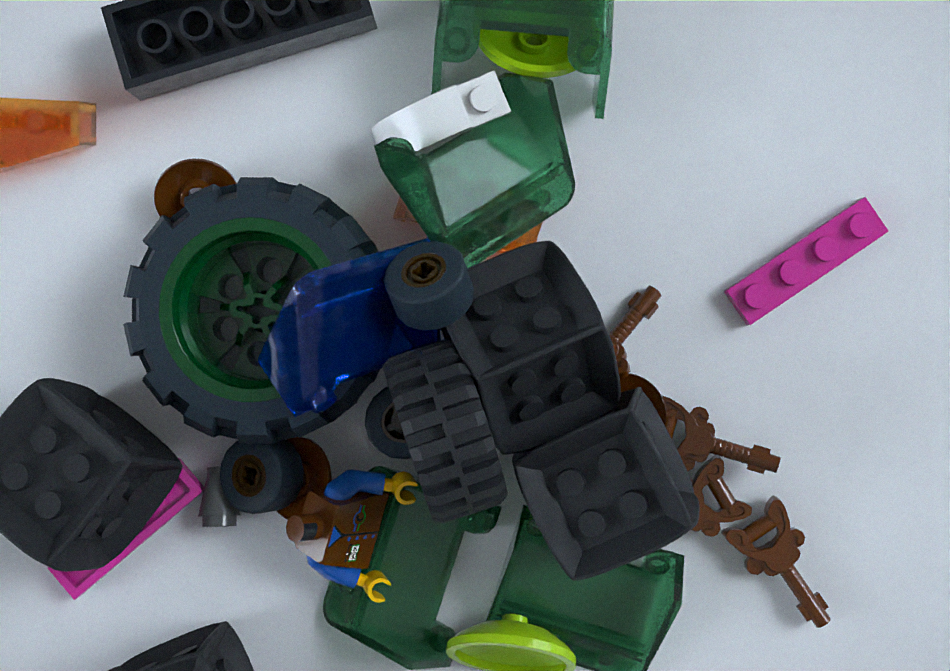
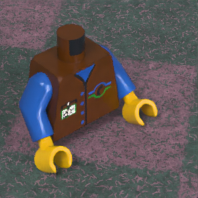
[286,469,418,603]

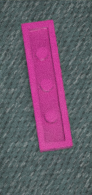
[724,197,889,325]
[47,458,204,600]

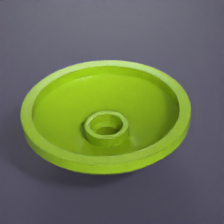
[473,0,600,78]
[446,614,576,671]

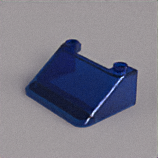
[258,238,441,417]

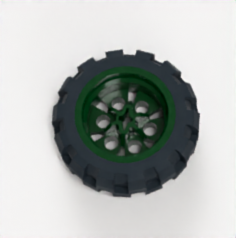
[123,177,394,444]

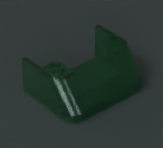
[431,0,614,119]

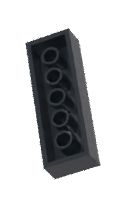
[101,0,378,101]

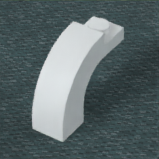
[371,71,511,170]

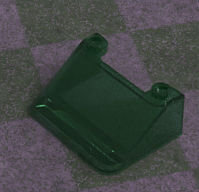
[374,72,575,269]
[323,466,502,670]
[486,504,685,671]

